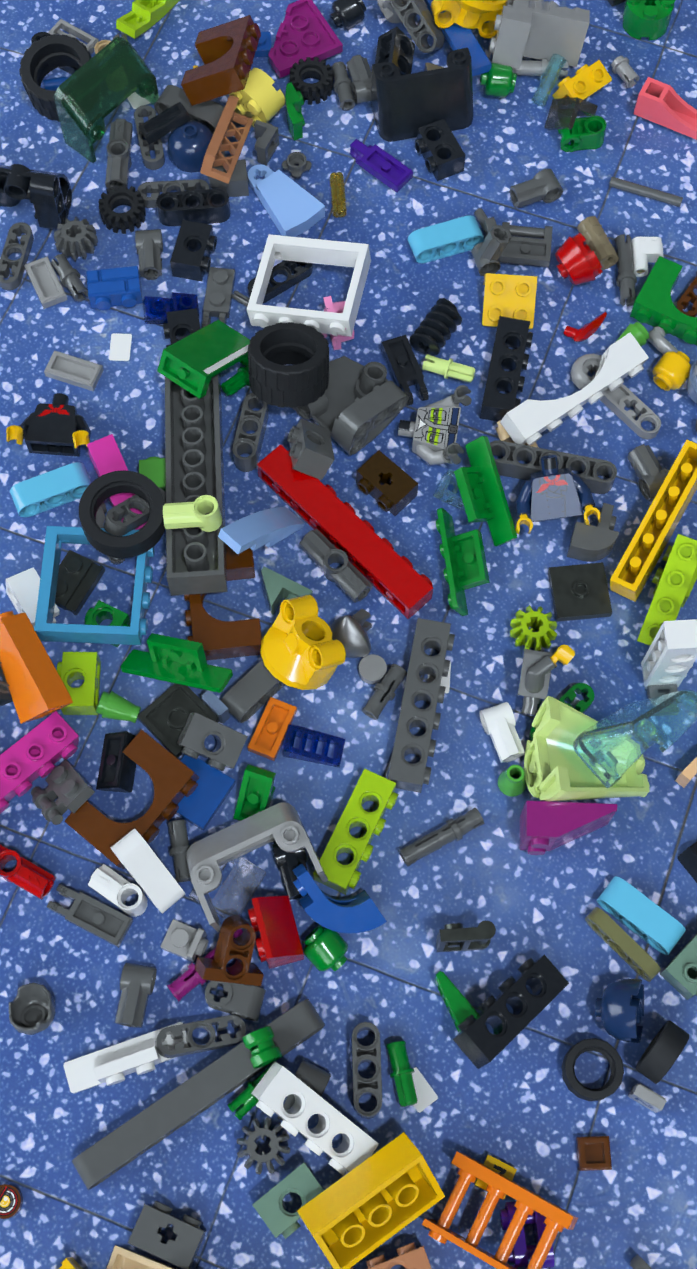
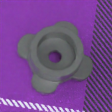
[282,152,312,178]

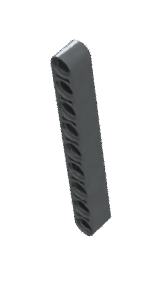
[72,999,325,1190]

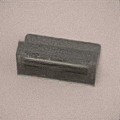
[545,97,598,130]

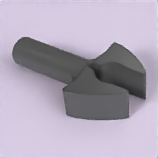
[474,208,497,239]

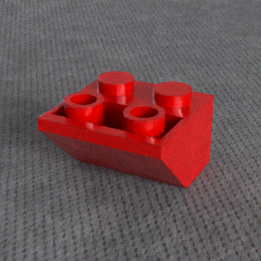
[248,895,304,969]

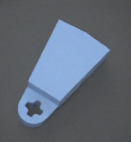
[248,164,325,237]

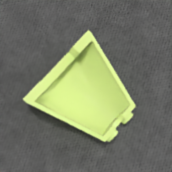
[524,696,650,801]

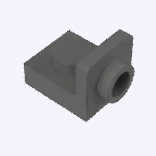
[254,120,279,166]

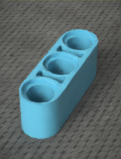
[407,215,485,264]
[10,462,91,517]
[597,876,686,955]

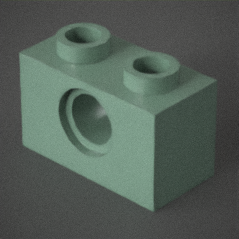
[252,1163,324,1239]

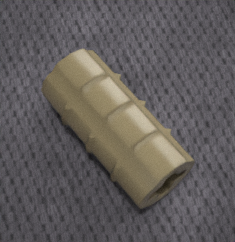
[577,216,619,270]

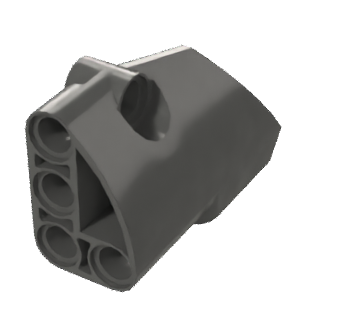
[293,356,409,455]

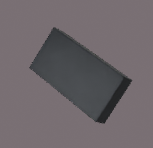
[139,102,192,145]

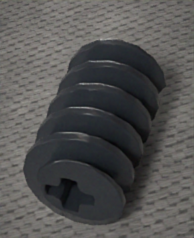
[409,298,462,355]

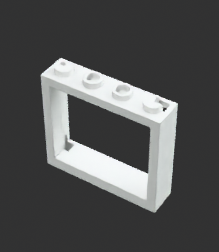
[247,234,371,337]

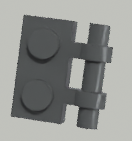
[31,759,95,825]

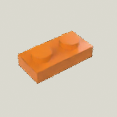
[247,697,297,761]

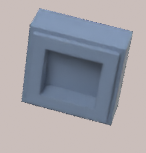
[201,690,230,724]

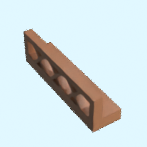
[200,95,254,184]

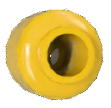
[652,351,691,391]

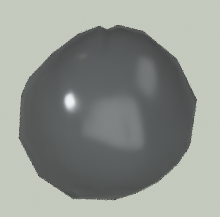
[9,982,56,1035]

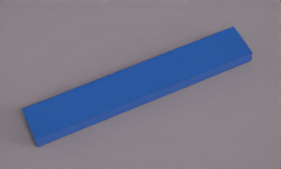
[424,0,492,76]

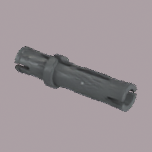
[615,234,637,306]
[399,807,485,867]

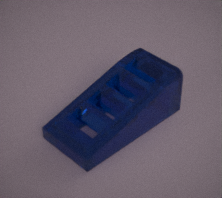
[283,724,345,768]

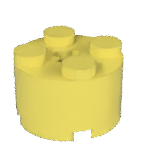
[229,68,285,126]

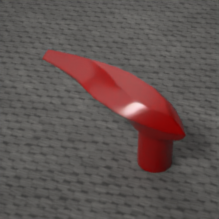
[564,311,607,342]

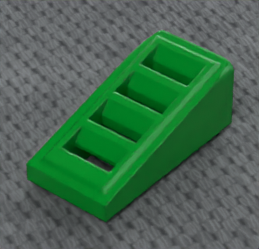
[435,971,479,1033]

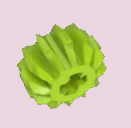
[509,605,557,651]

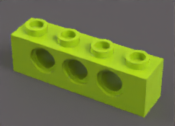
[637,534,697,646]
[313,768,399,895]

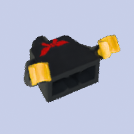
[6,393,91,457]

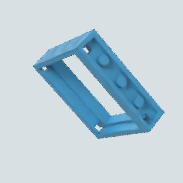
[34,526,155,645]

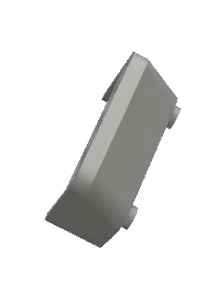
[186,802,328,932]

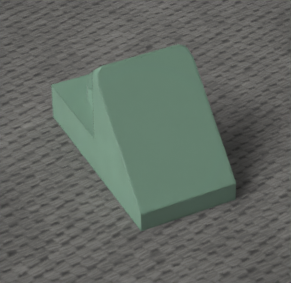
[261,566,313,615]

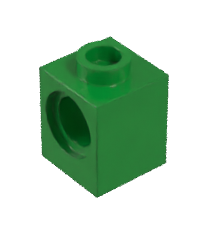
[84,600,131,648]

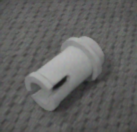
[611,56,640,88]

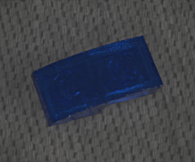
[143,292,199,324]

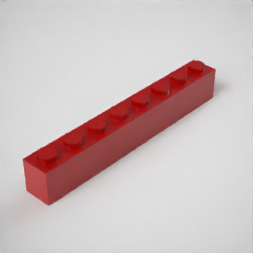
[257,444,433,620]

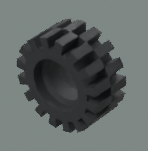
[290,57,333,105]
[98,184,146,234]

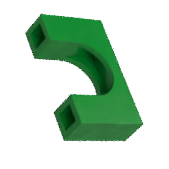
[630,256,697,346]

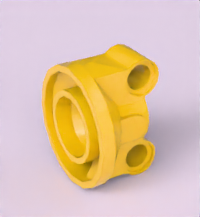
[431,0,508,38]
[260,595,346,690]

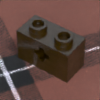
[356,450,419,516]

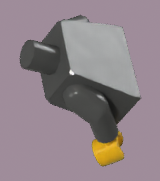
[518,644,575,715]

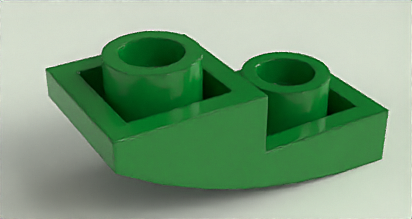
[285,82,305,141]

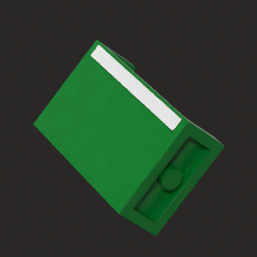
[157,320,250,399]

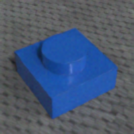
[254,31,272,58]

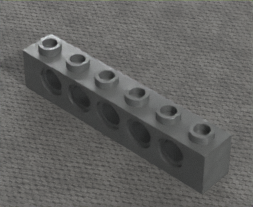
[388,618,455,793]

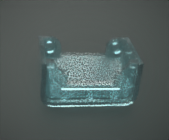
[573,689,697,789]

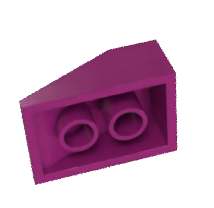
[520,801,617,855]

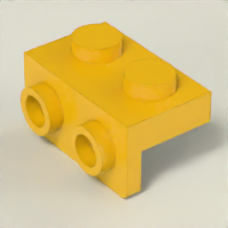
[552,60,612,105]

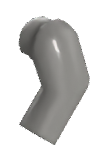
[648,326,679,354]

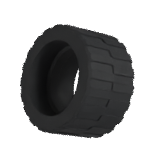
[19,34,100,122]
[248,322,329,408]

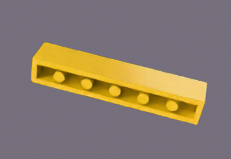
[610,440,697,602]

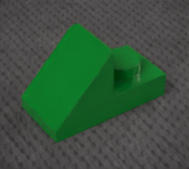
[233,764,276,821]

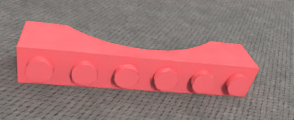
[633,77,697,140]

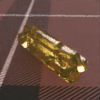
[330,172,347,218]

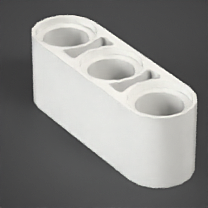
[110,828,186,914]

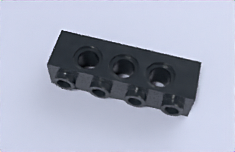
[480,316,533,422]
[453,954,569,1069]

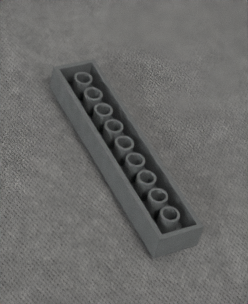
[165,372,228,596]

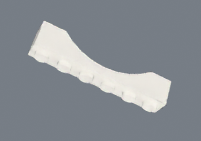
[500,332,649,446]

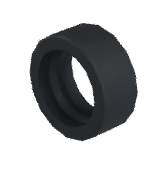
[636,1020,690,1084]
[561,1038,624,1101]

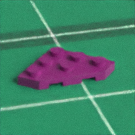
[268,0,343,78]

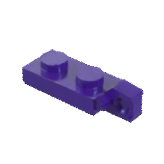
[350,139,413,192]

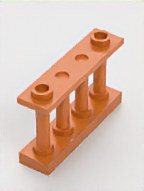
[422,1151,578,1269]

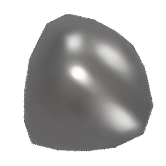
[330,609,372,658]

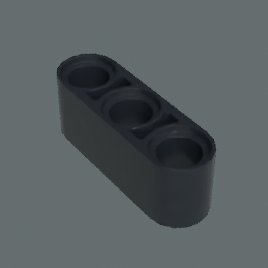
[156,189,231,226]

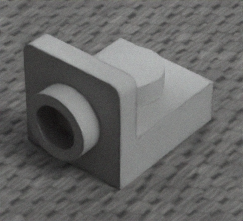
[161,919,209,963]

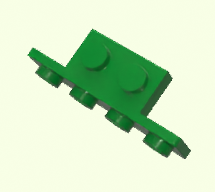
[454,436,517,546]
[436,508,490,616]
[121,633,233,693]

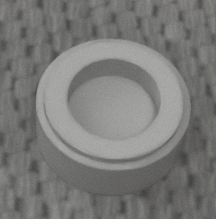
[358,654,387,684]

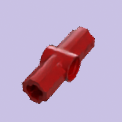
[0,845,56,900]

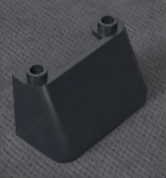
[371,48,474,142]

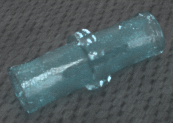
[532,54,567,107]

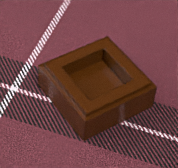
[576,1136,612,1171]

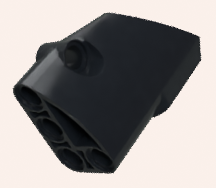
[0,164,72,230]

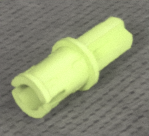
[422,354,475,383]

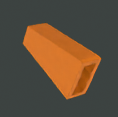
[0,611,73,724]

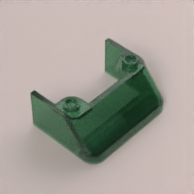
[54,36,159,163]

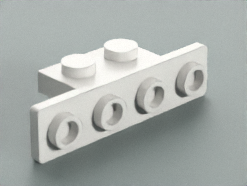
[63,1022,189,1094]

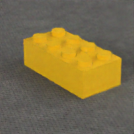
[297,1132,445,1269]

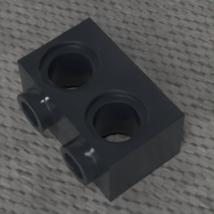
[375,26,415,75]
[415,119,466,181]

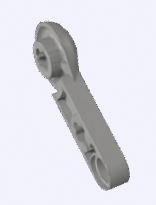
[570,353,661,440]

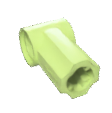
[163,495,223,532]

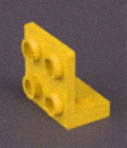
[482,273,538,329]

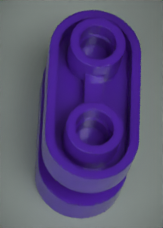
[500,1201,555,1269]

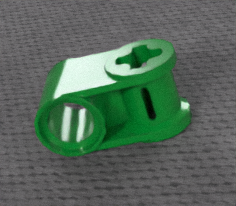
[557,116,606,152]

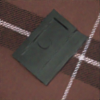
[55,550,105,616]

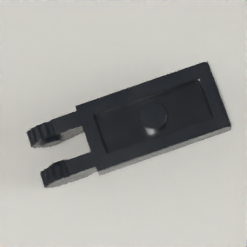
[381,335,429,406]

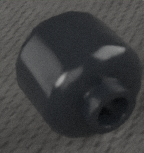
[330,0,367,30]

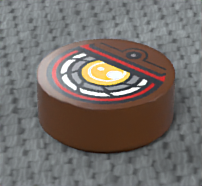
[0,1184,23,1219]

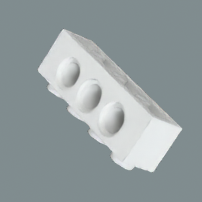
[641,619,697,689]
[251,1062,379,1176]

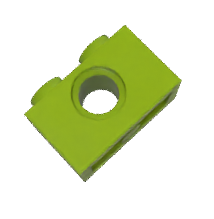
[57,652,101,715]

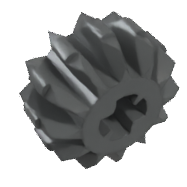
[54,216,98,262]
[236,1117,290,1175]

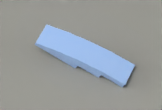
[218,507,305,554]

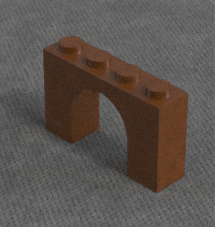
[181,15,261,106]
[184,544,262,661]
[64,729,200,869]

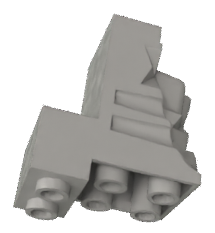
[489,0,590,68]

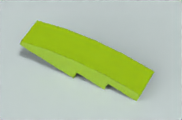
[116,0,180,39]

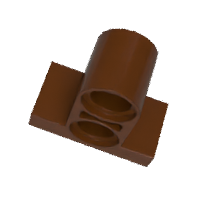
[195,915,264,986]

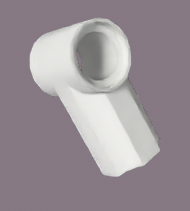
[479,702,525,763]
[88,864,148,917]

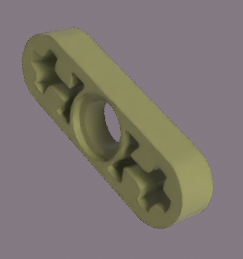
[585,907,661,982]

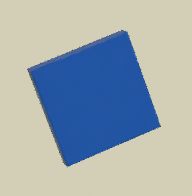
[176,754,236,831]

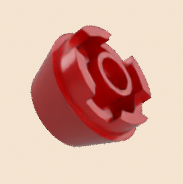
[555,233,603,285]

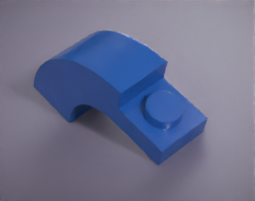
[292,864,387,934]

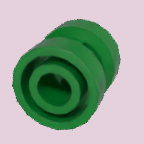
[242,1026,283,1069]

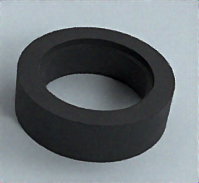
[79,470,165,558]

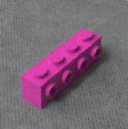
[0,711,79,814]

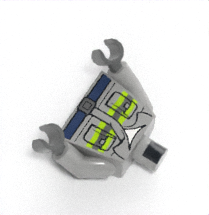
[398,385,472,465]

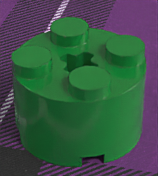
[622,0,675,40]

